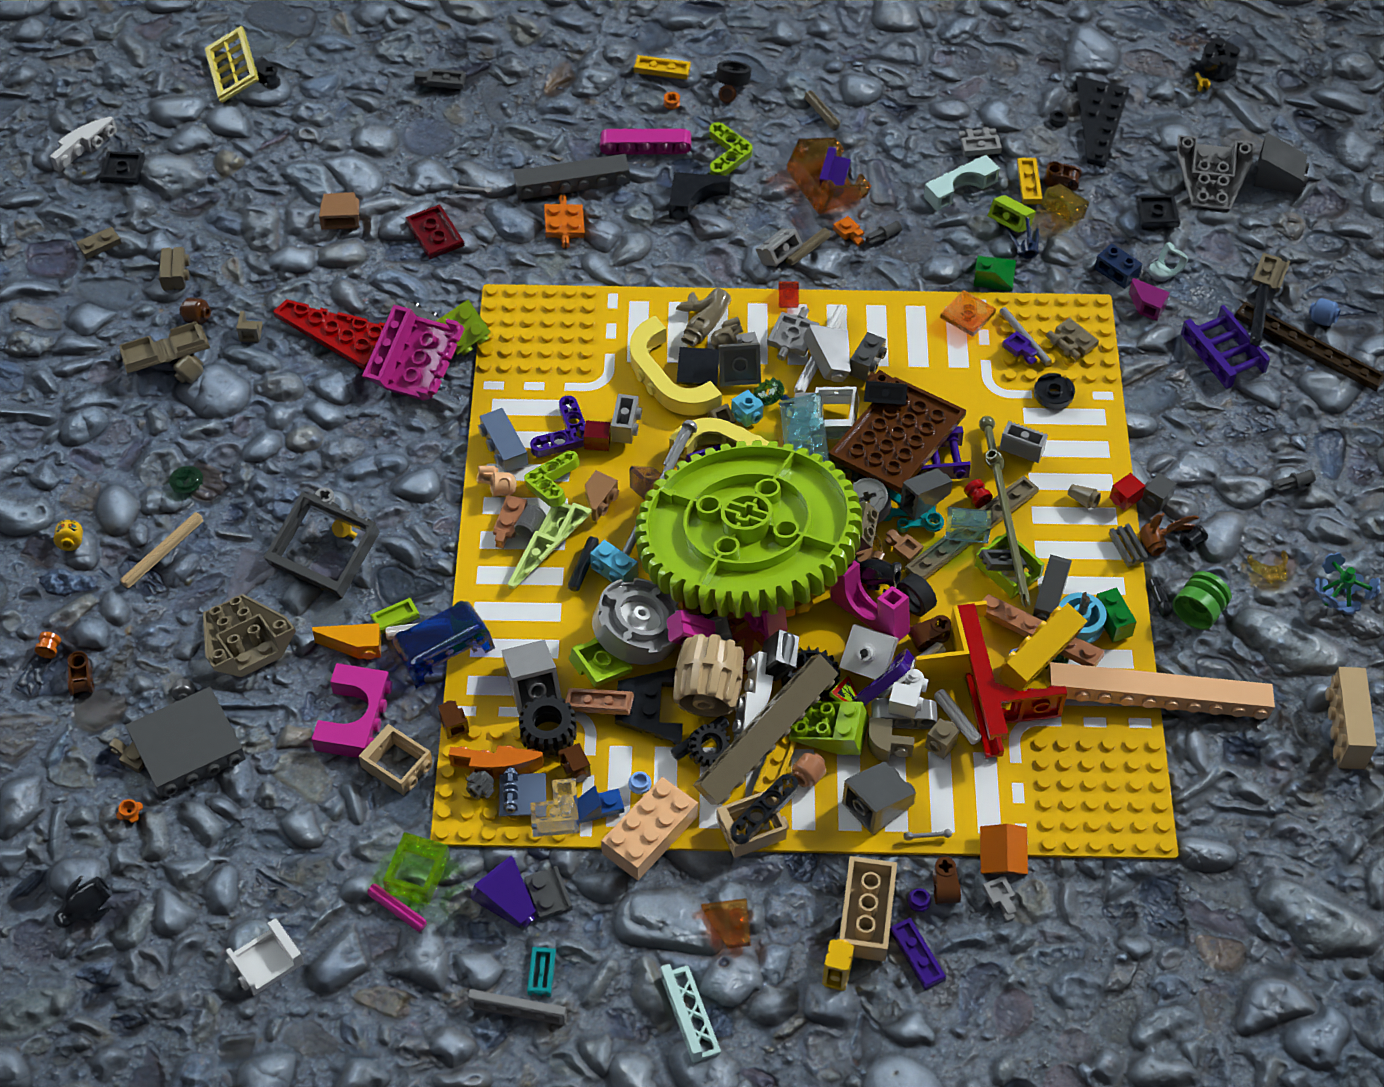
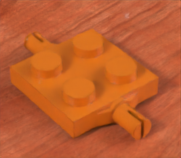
[544,195,585,248]

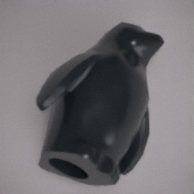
[854,554,901,590]
[53,875,112,928]

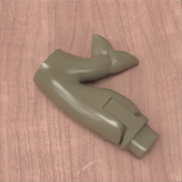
[676,288,731,346]

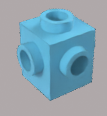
[731,390,764,428]

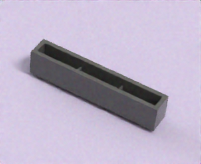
[513,154,630,200]

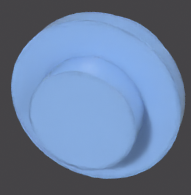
[628,771,651,794]

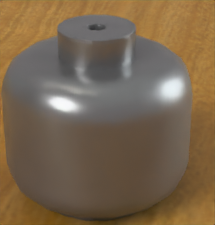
[172,679,195,700]

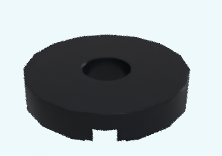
[1033,373,1075,409]

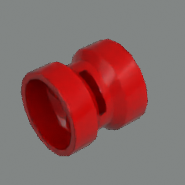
[964,479,993,509]

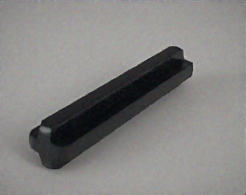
[568,536,599,592]
[670,716,729,761]

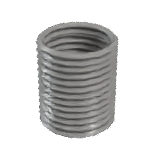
[514,505,546,540]

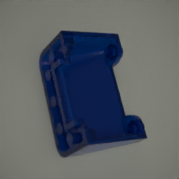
[392,601,495,689]

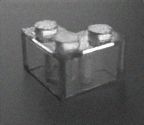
[530,778,580,837]

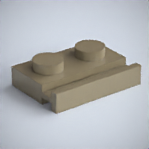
[1251,253,1290,293]

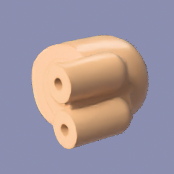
[477,466,517,497]

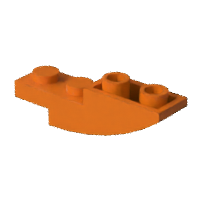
[448,745,544,779]

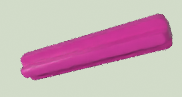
[367,883,427,932]

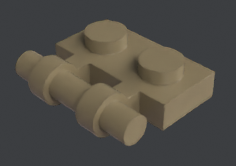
[1046,318,1099,360]

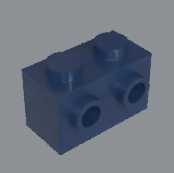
[1094,243,1142,289]

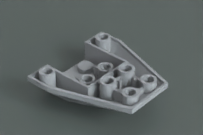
[1176,135,1254,211]

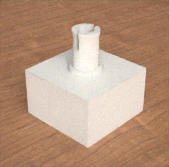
[839,624,899,680]

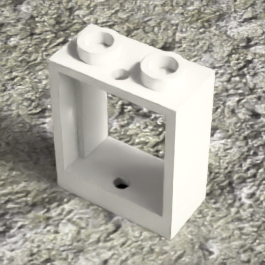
[810,386,859,439]

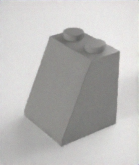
[501,640,561,715]

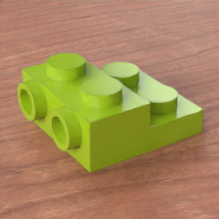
[436,299,491,356]
[568,637,633,687]

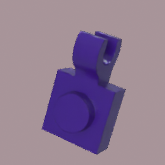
[1002,331,1038,365]

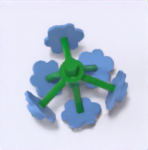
[1314,552,1381,615]

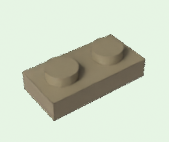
[76,227,122,259]

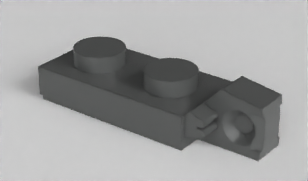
[414,68,466,90]

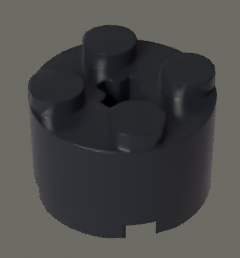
[1199,38,1240,81]

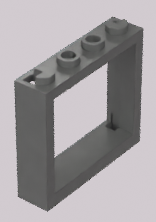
[263,492,380,598]

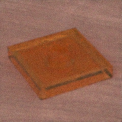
[940,290,996,337]

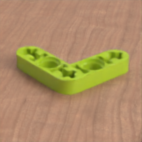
[709,122,753,176]
[524,451,580,507]

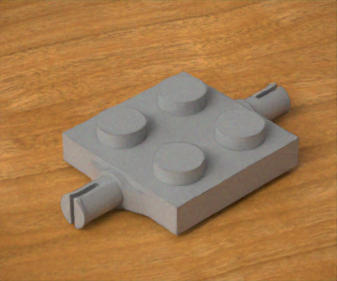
[767,307,819,361]

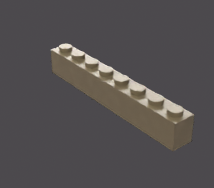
[693,654,838,805]

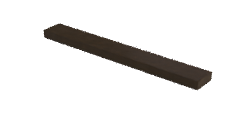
[1234,302,1384,392]

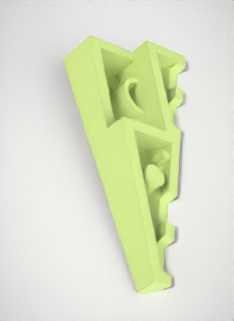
[508,502,592,589]

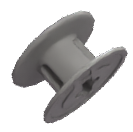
[853,478,892,524]

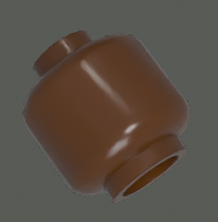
[180,297,211,325]

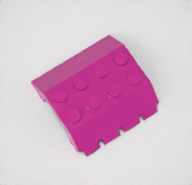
[362,305,464,401]

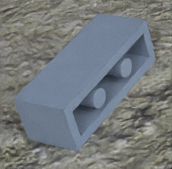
[478,408,528,472]

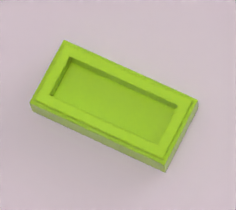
[370,598,420,634]

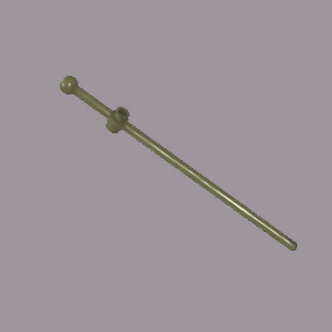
[979,416,1031,607]

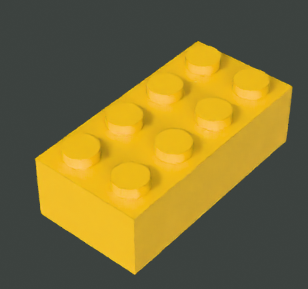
[999,603,1088,691]

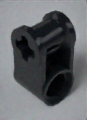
[247,57,281,89]

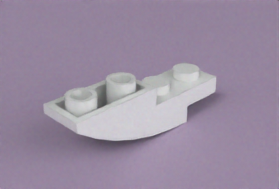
[50,117,117,172]
[732,651,773,740]

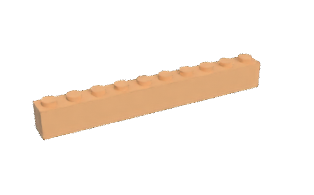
[1046,662,1275,719]

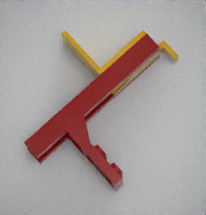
[913,601,1067,758]

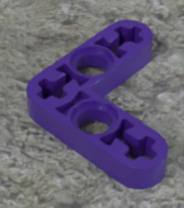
[530,396,585,457]
[853,648,914,706]

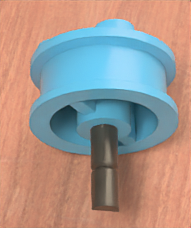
[1059,592,1107,644]

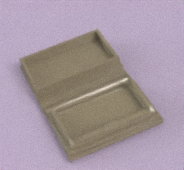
[119,322,210,373]

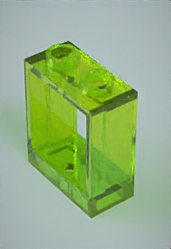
[382,832,450,904]

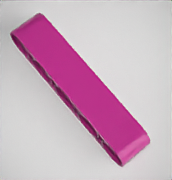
[600,129,692,154]

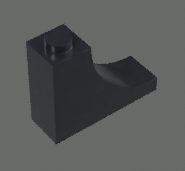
[669,172,731,220]

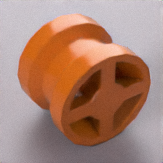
[34,632,61,658]

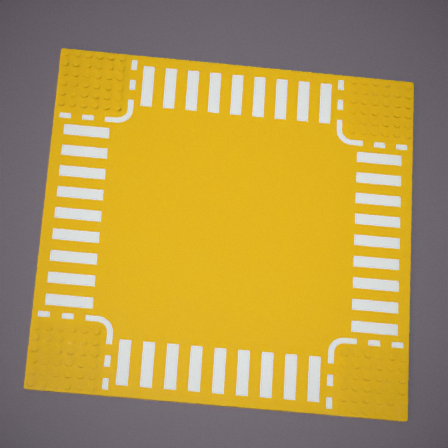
[430,284,1178,860]

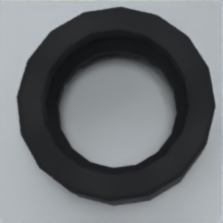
[716,61,751,86]
[896,573,937,617]

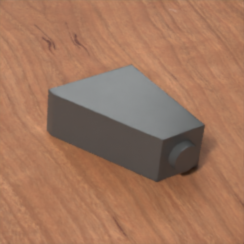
[900,468,952,521]
[1033,554,1072,622]

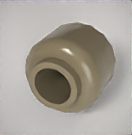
[173,354,204,384]

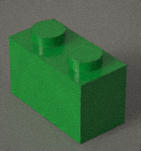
[1096,587,1137,642]

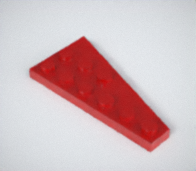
[273,299,385,370]

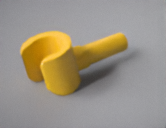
[1195,72,1211,91]

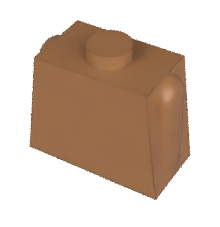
[319,192,360,230]

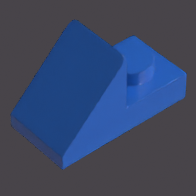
[574,786,625,823]

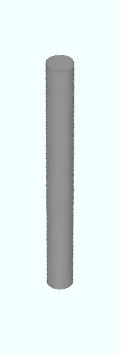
[999,307,1052,366]

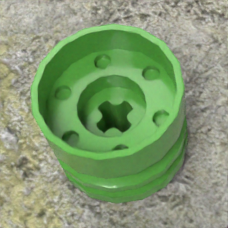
[1172,571,1232,630]

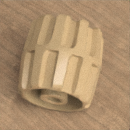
[673,634,744,717]

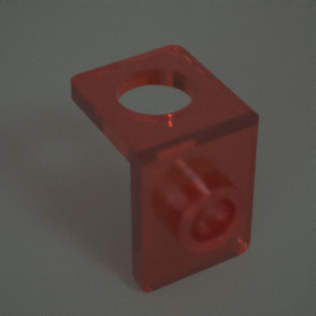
[778,281,799,308]

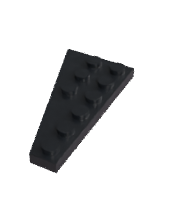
[1075,75,1130,167]

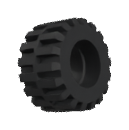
[519,695,577,758]

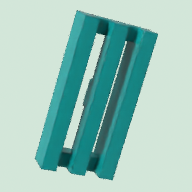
[527,947,556,997]

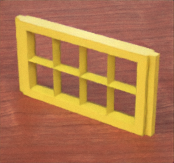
[205,26,259,103]

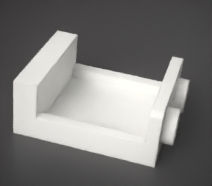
[225,918,304,996]

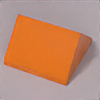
[980,824,1028,875]

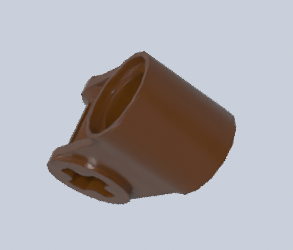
[1043,161,1082,191]
[908,615,951,652]
[67,651,94,696]
[932,856,961,904]

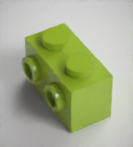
[987,195,1036,233]

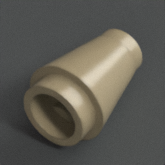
[1068,484,1101,509]

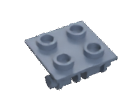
[499,767,546,817]

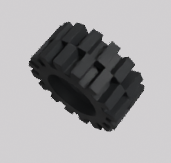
[687,723,731,767]

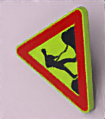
[829,675,858,702]

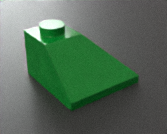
[973,255,1016,291]

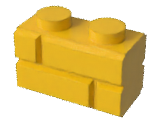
[822,939,854,991]

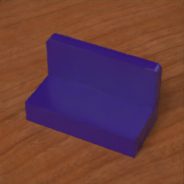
[819,147,851,193]

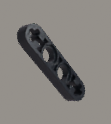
[730,774,798,844]

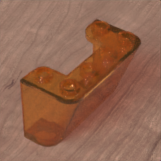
[787,137,871,214]

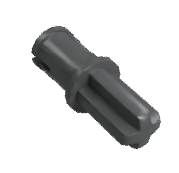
[865,221,902,245]
[1274,469,1316,492]

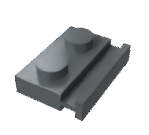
[524,866,573,921]

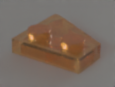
[701,898,751,949]

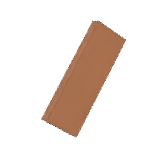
[565,688,634,715]

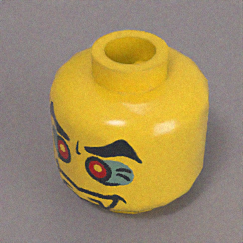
[53,519,83,551]

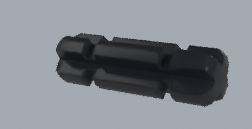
[1148,577,1172,617]

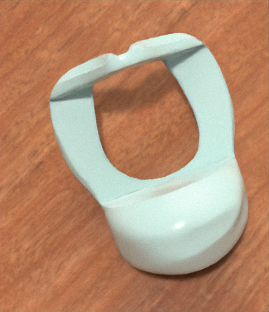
[1148,242,1188,282]

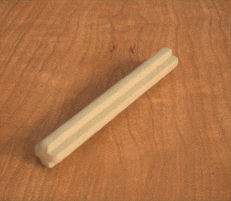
[120,512,203,588]

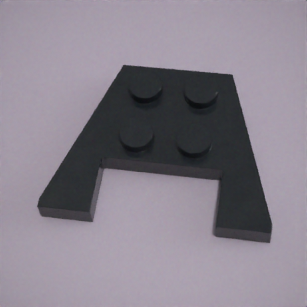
[615,667,683,745]

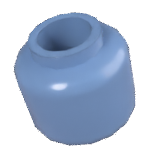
[1309,298,1341,327]

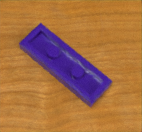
[890,918,946,990]

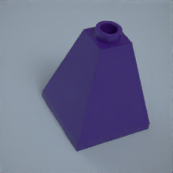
[470,855,535,928]

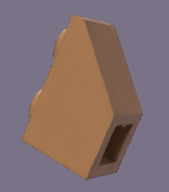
[585,470,619,522]

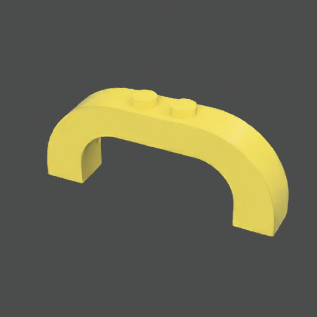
[630,316,722,416]
[669,418,769,459]

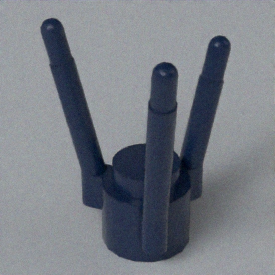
[1005,217,1039,259]

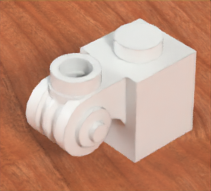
[888,669,929,719]

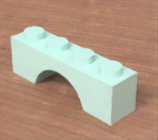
[924,155,1000,211]

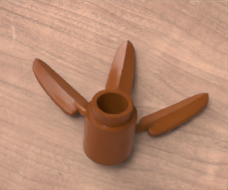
[1139,513,1199,556]

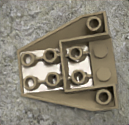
[203,594,296,677]

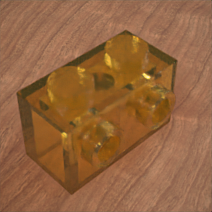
[1041,184,1090,223]

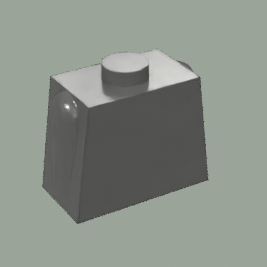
[761,629,799,682]

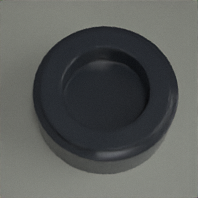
[1049,110,1068,128]

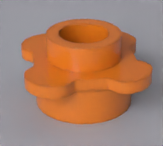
[116,799,143,823]

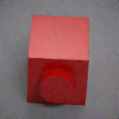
[1109,473,1146,511]

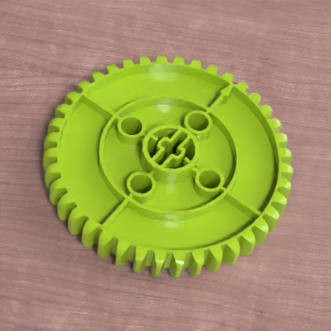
[635,440,863,618]

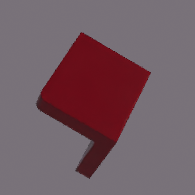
[583,420,611,451]

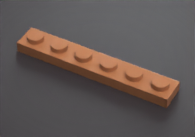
[983,594,1105,667]

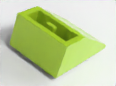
[789,701,869,755]

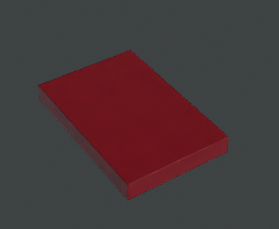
[405,204,465,260]

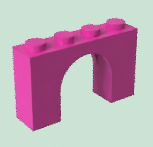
[830,560,910,642]
[312,663,393,758]

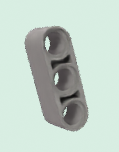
[871,698,937,729]

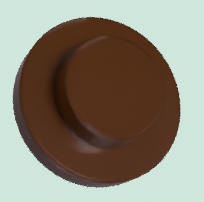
[718,85,737,103]

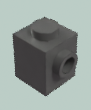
[1142,473,1177,512]

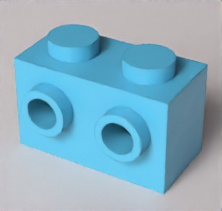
[590,540,638,583]

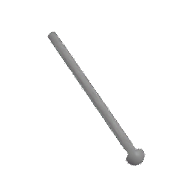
[622,420,697,556]

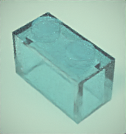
[945,507,992,543]

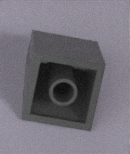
[1254,133,1310,195]
[842,761,916,835]

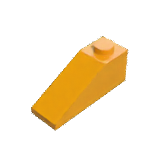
[312,623,381,659]

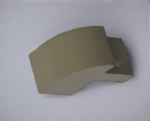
[867,717,914,762]

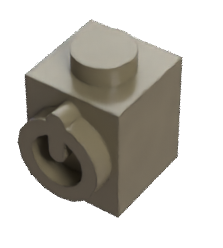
[925,718,960,760]

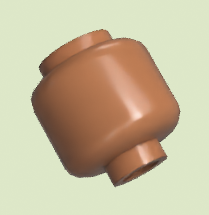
[792,753,826,787]

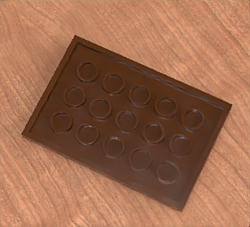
[828,377,966,494]

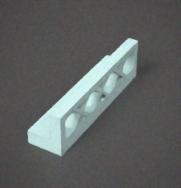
[661,964,721,1064]

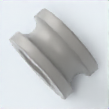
[315,488,335,503]

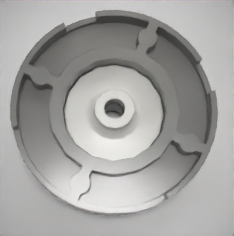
[592,578,679,665]

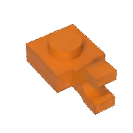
[833,216,864,246]

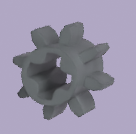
[466,771,494,800]

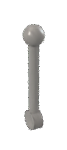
[452,184,492,195]
[903,829,952,841]

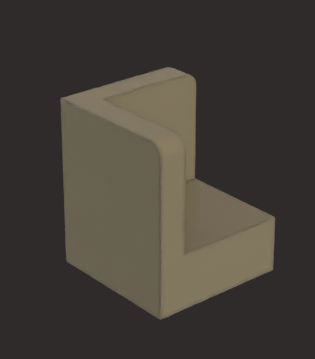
[236,311,263,342]

